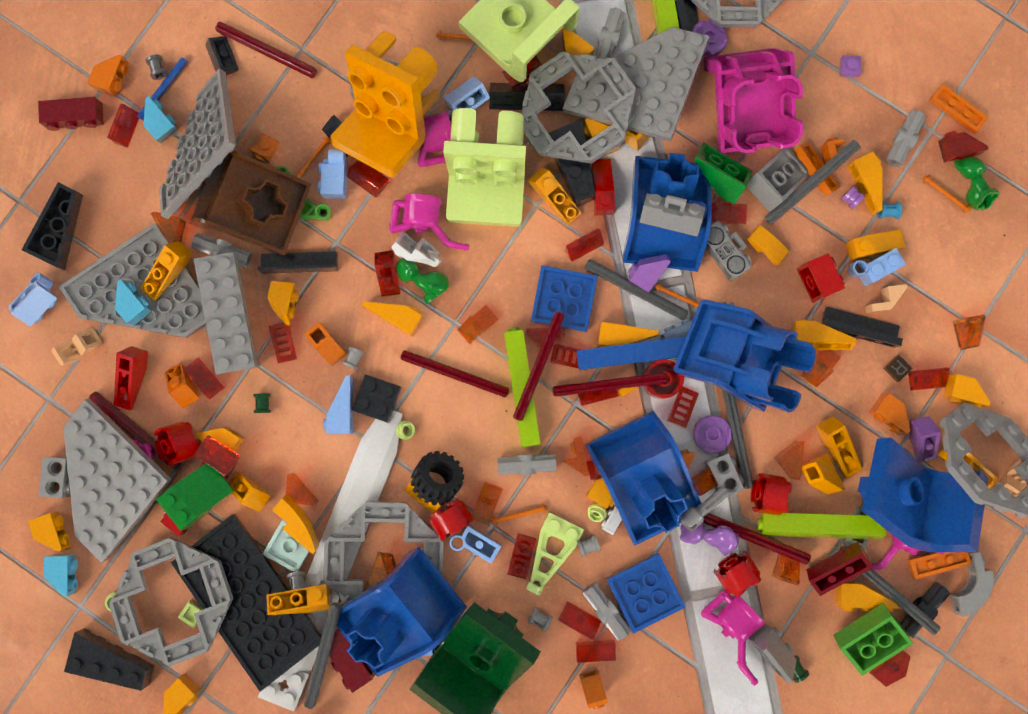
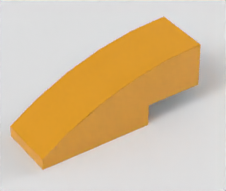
[272,494,320,554]

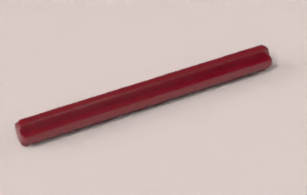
[215,22,317,78]
[513,312,565,421]
[400,350,509,397]
[553,373,667,397]
[88,391,182,470]
[703,513,811,565]

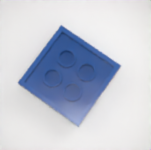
[531,265,598,332]
[606,553,686,634]

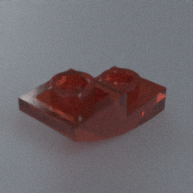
[711,202,748,224]
[183,357,225,400]
[507,533,536,579]

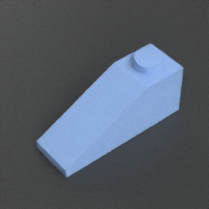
[323,375,353,434]

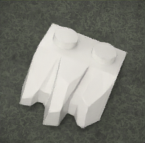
[391,231,443,267]

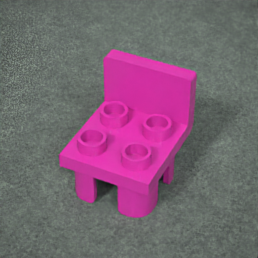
[704,48,803,153]

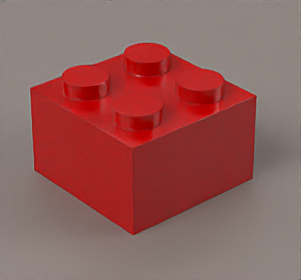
[797,253,845,303]

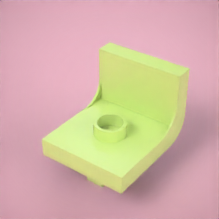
[459,0,580,82]

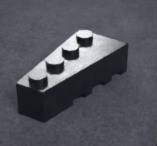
[548,119,595,207]
[21,182,83,270]
[64,628,155,691]

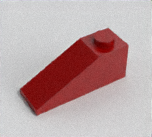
[592,159,615,216]
[114,346,148,411]

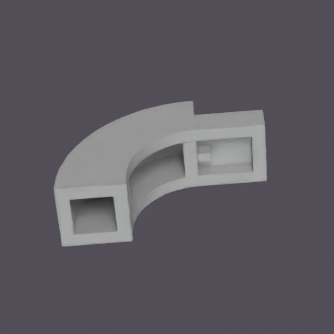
[950,551,994,617]

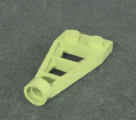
[526,512,584,596]

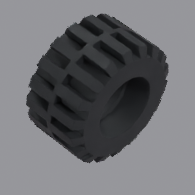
[411,451,464,506]

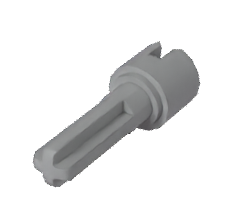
[680,487,730,532]

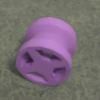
[841,186,866,209]

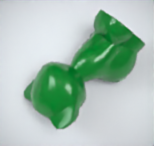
[954,156,1000,211]
[396,258,449,304]

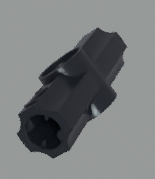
[900,582,951,638]

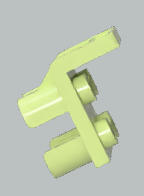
[444,108,526,227]

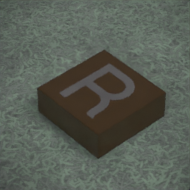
[883,355,913,382]

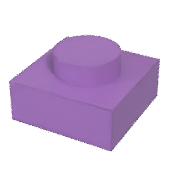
[840,56,861,77]

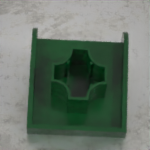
[409,602,541,714]

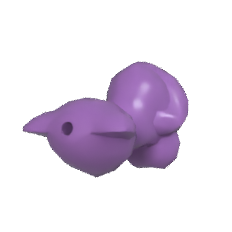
[680,523,739,556]

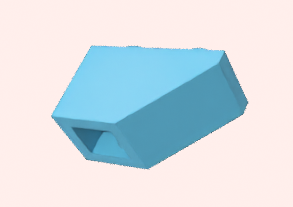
[143,96,178,143]
[115,279,152,326]
[44,554,78,596]

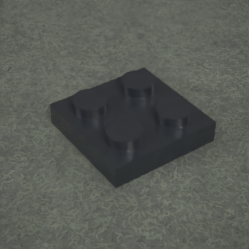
[352,374,402,423]

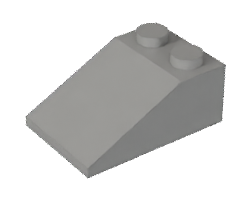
[747,148,810,212]
[749,624,797,684]

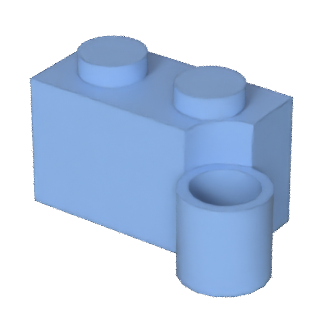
[443,76,490,122]
[318,149,348,199]
[848,248,906,286]
[8,272,57,327]
[450,525,502,563]

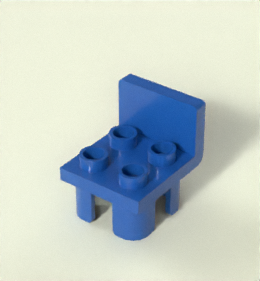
[674,299,816,412]

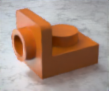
[249,133,280,162]
[820,137,845,165]

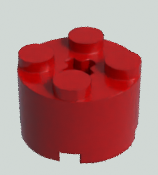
[643,359,684,399]
[154,422,200,466]
[750,473,792,515]
[429,498,475,541]
[713,550,762,597]

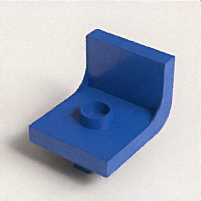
[623,153,712,272]
[585,411,701,546]
[858,437,989,552]
[337,546,467,677]

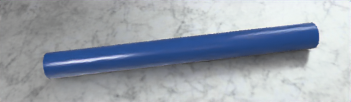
[137,57,188,120]

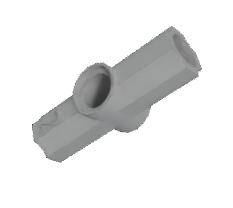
[595,7,625,59]
[885,110,926,168]
[191,233,252,268]
[497,454,556,475]
[582,582,631,641]

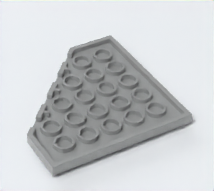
[563,27,709,142]
[159,69,236,219]
[59,223,206,338]
[63,398,171,563]

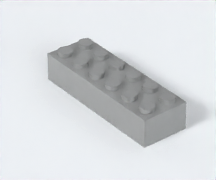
[193,252,258,374]

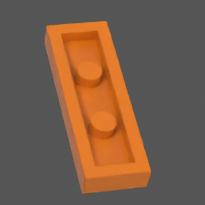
[929,84,989,134]
[794,141,840,196]
[907,552,972,580]

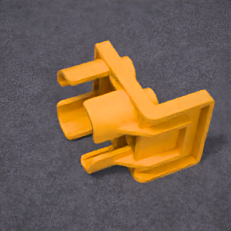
[330,31,440,177]

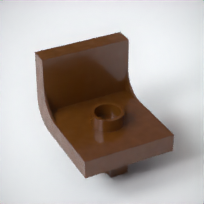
[189,151,312,256]

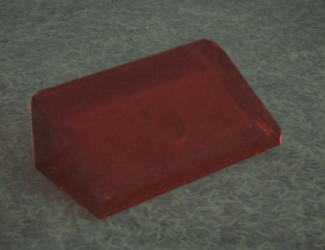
[107,103,139,147]
[347,160,390,198]
[565,229,604,261]
[908,367,950,391]
[578,389,619,406]
[194,435,240,476]
[558,601,601,640]
[575,640,616,663]

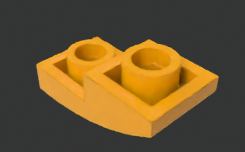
[747,225,789,265]

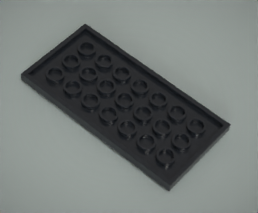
[171,514,322,692]

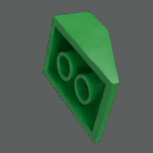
[694,142,752,204]
[156,461,234,531]

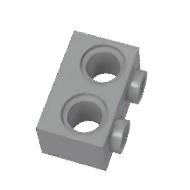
[704,453,745,496]
[38,457,70,498]

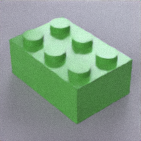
[833,603,914,676]

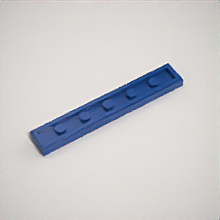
[576,337,686,370]

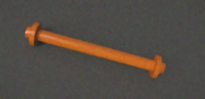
[437,30,472,40]
[293,137,331,178]
[923,175,971,213]
[655,283,699,308]
[491,504,547,526]

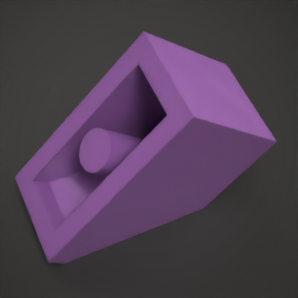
[628,254,671,293]
[909,416,941,463]

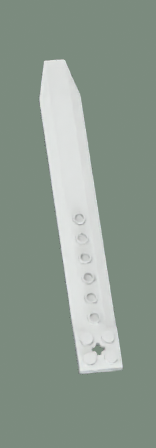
[258,410,402,712]

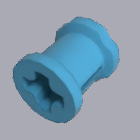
[877,202,902,219]

